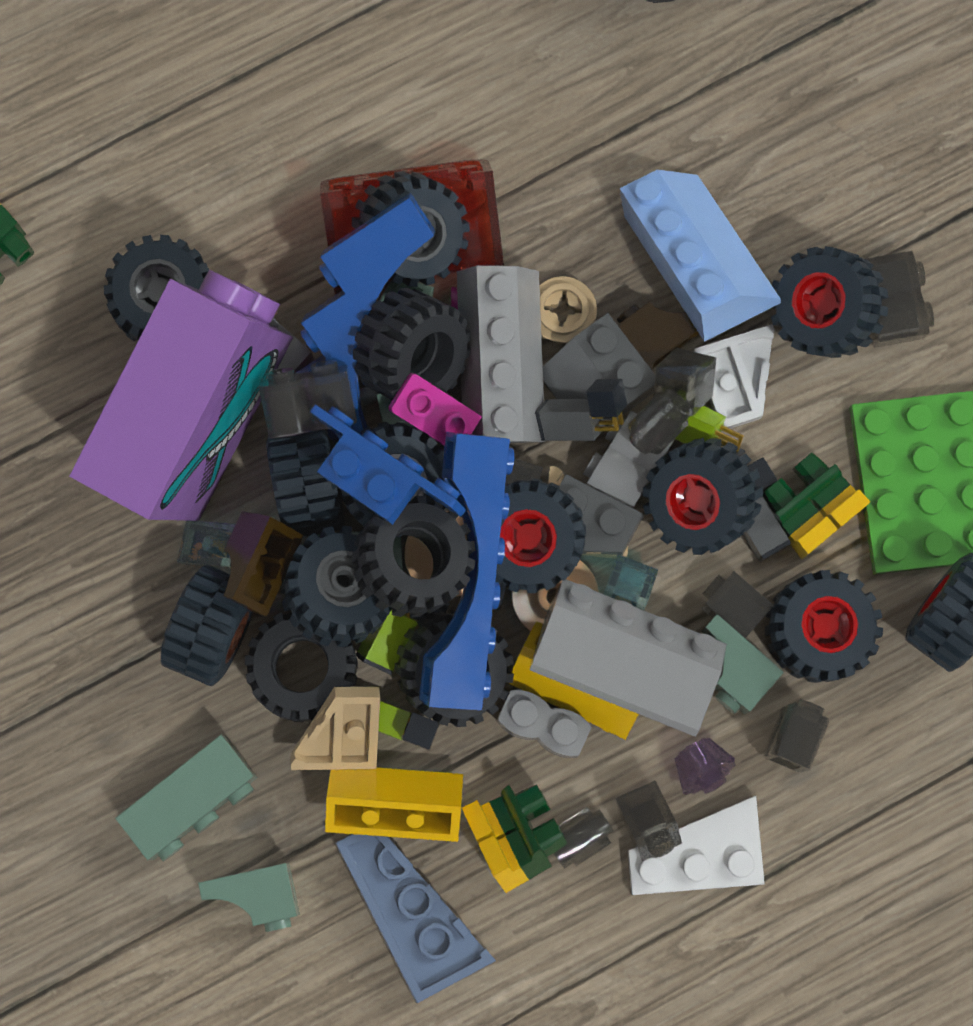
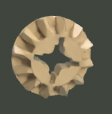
[539,276,597,345]

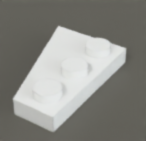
[628,796,765,895]

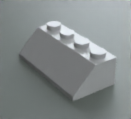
[457,266,545,443]
[529,579,727,737]

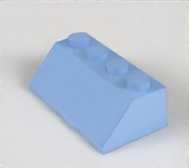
[620,169,781,342]

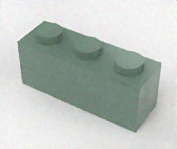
[115,734,258,862]

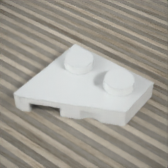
[693,324,775,429]

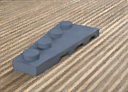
[335,834,496,1003]

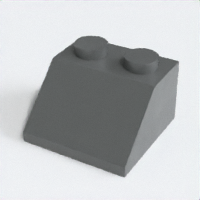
[543,313,660,426]

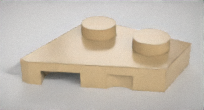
[290,687,380,770]

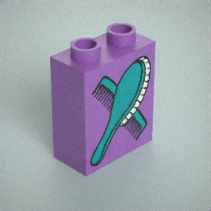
[69,269,294,521]

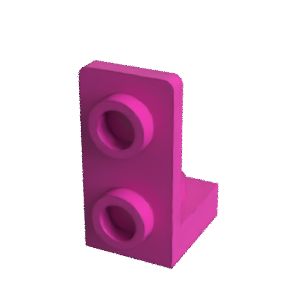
[389,373,482,446]

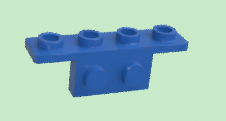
[310,405,466,525]

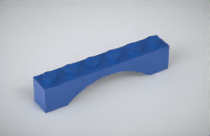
[419,432,514,710]

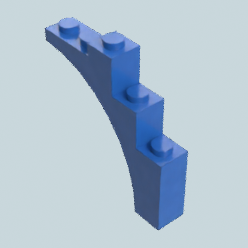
[282,193,435,443]

